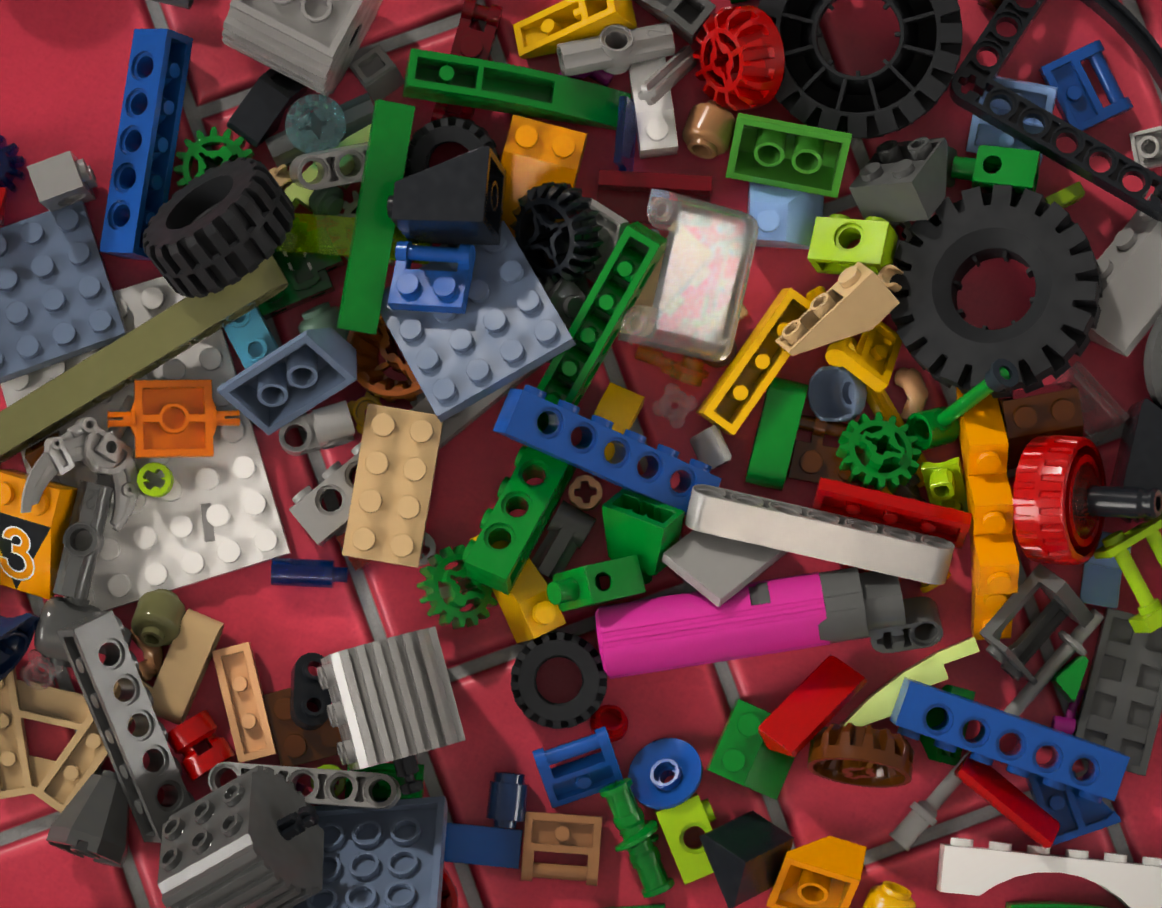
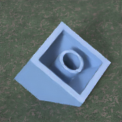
[745,182,824,250]

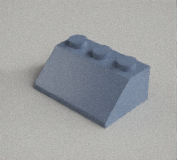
[218,327,357,436]

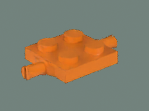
[107,380,240,458]

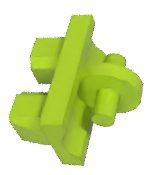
[921,457,968,512]

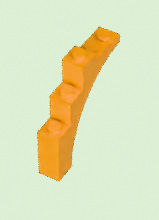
[956,387,1020,640]

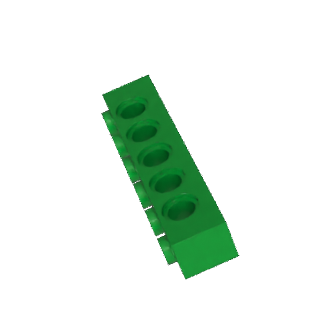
[537,222,670,432]

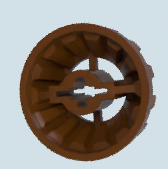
[807,723,914,788]

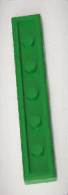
[337,99,415,335]

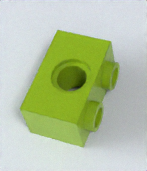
[807,214,898,275]
[655,793,716,885]

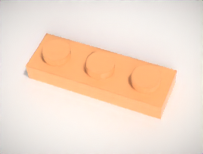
[212,642,277,763]

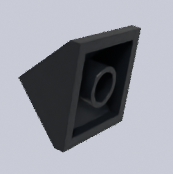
[699,811,794,908]

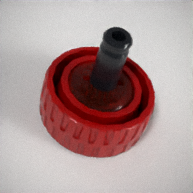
[1013,435,1162,565]

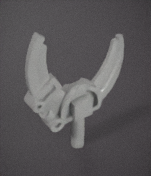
[20,395,140,532]

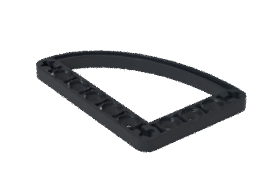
[949,0,1162,222]

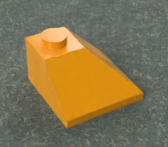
[766,835,867,908]

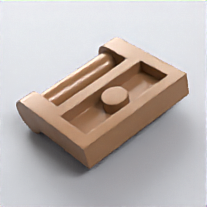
[521,811,602,886]

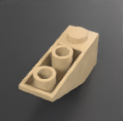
[775,261,900,356]

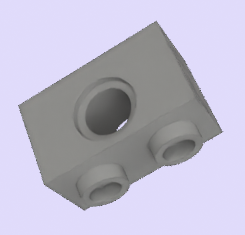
[27,151,98,212]

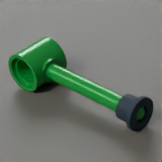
[906,358,1019,451]

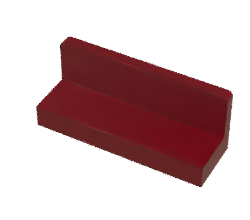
[597,170,713,227]

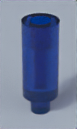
[271,558,348,588]

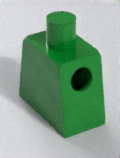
[951,145,1040,194]
[602,488,685,585]
[547,555,646,612]

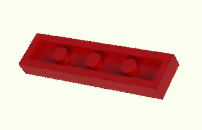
[812,477,972,549]

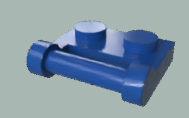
[1039,40,1133,132]
[388,241,476,314]
[532,726,623,809]

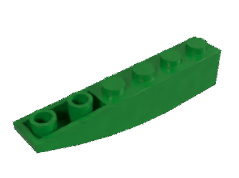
[402,48,631,132]

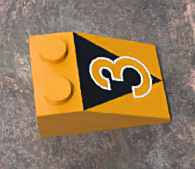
[0,469,78,600]

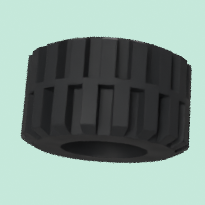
[403,117,500,178]
[511,632,607,729]

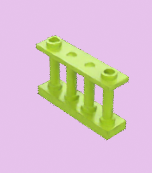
[1094,512,1162,633]

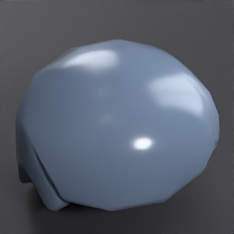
[807,366,867,422]

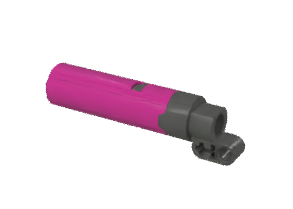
[595,567,943,679]

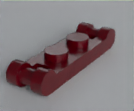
[431,0,503,121]

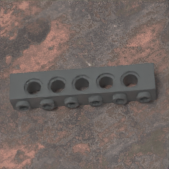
[57,610,195,843]

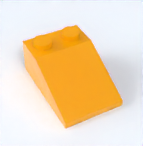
[501,114,587,237]

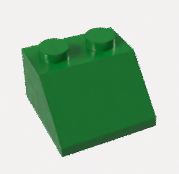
[706,699,795,800]

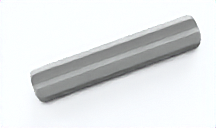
[638,45,697,105]

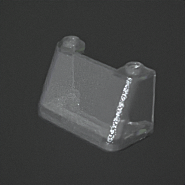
[618,188,759,362]

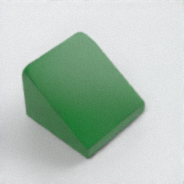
[1050,656,1089,702]

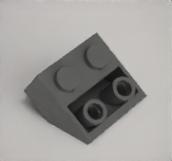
[849,137,948,223]

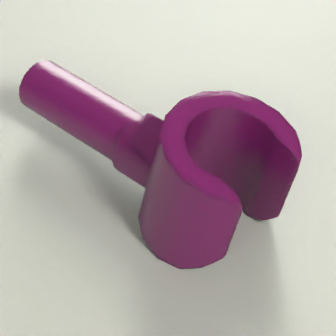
[1051,688,1085,735]

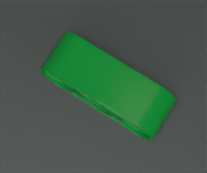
[745,377,808,491]

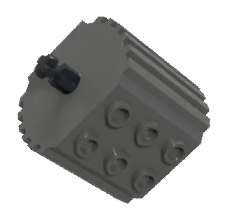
[157,765,324,908]

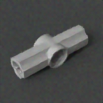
[557,22,675,77]

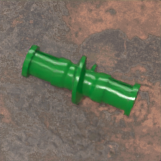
[599,778,675,898]

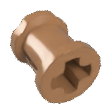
[568,475,603,511]

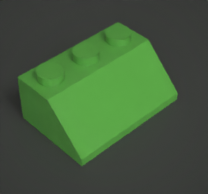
[725,113,852,198]

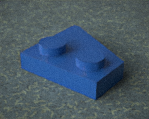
[1026,770,1121,846]

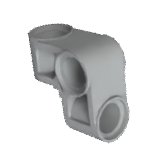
[278,400,356,456]

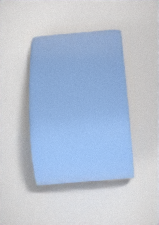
[1080,531,1131,609]

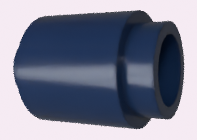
[486,772,528,829]

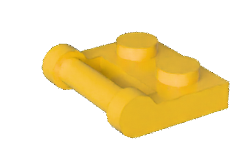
[825,321,902,394]

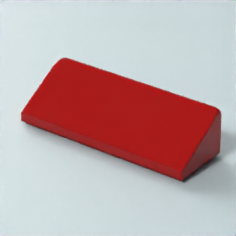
[758,655,867,757]
[954,752,1060,848]

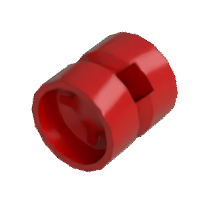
[167,709,235,782]

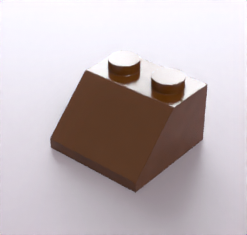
[998,381,1084,470]

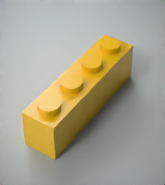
[696,288,811,435]

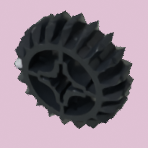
[509,182,604,284]

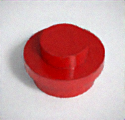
[590,704,628,742]

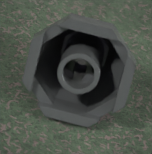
[46,770,130,868]

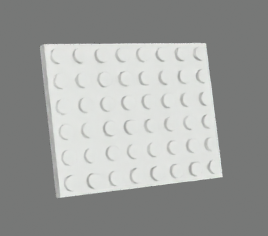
[0,276,291,611]

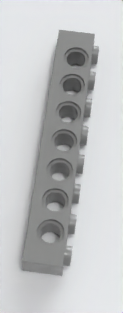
[289,362,546,546]

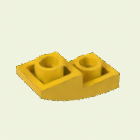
[594,382,644,461]

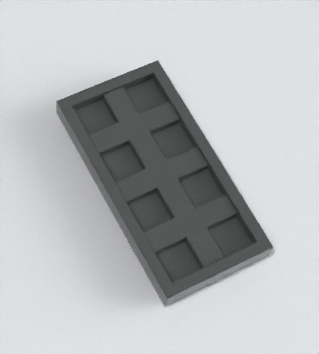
[1073,607,1162,776]

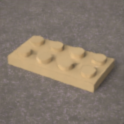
[342,403,444,568]

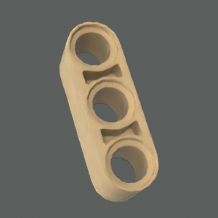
[151,609,224,725]

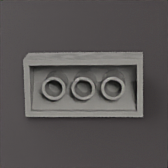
[1088,193,1162,357]

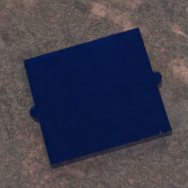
[614,96,636,171]

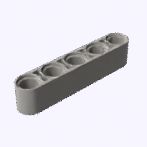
[208,762,401,810]

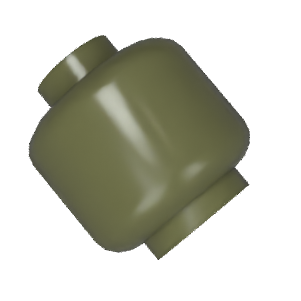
[131,589,186,647]

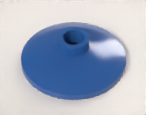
[628,738,703,810]

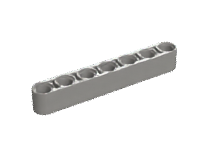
[685,484,955,585]

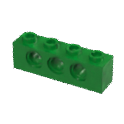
[462,445,576,595]

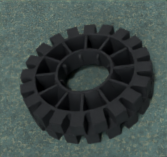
[758,0,963,139]
[890,185,1103,398]

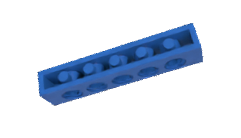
[99,29,193,260]
[492,385,722,515]
[890,677,1130,804]

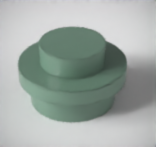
[309,186,344,221]

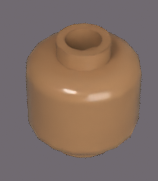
[682,100,736,159]

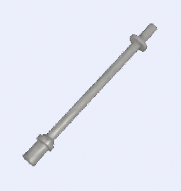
[889,608,1104,851]

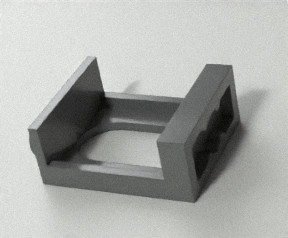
[979,563,1094,686]

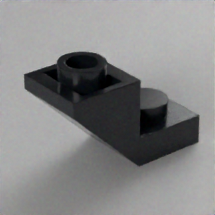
[227,69,308,148]

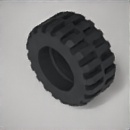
[143,157,295,298]

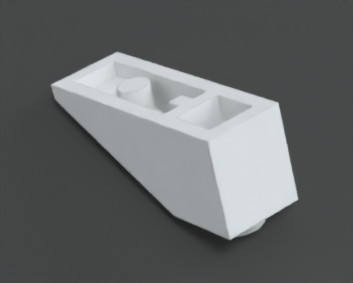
[628,57,678,159]

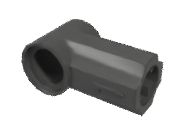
[532,500,596,579]

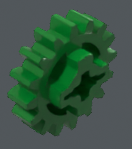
[174,127,255,189]
[836,412,921,493]
[417,545,498,629]

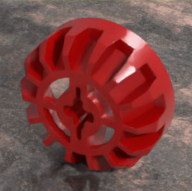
[693,5,785,111]

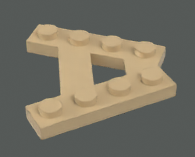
[0,668,153,813]

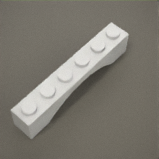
[936,837,1162,908]

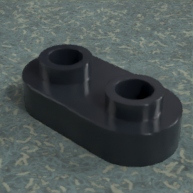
[290,653,331,730]

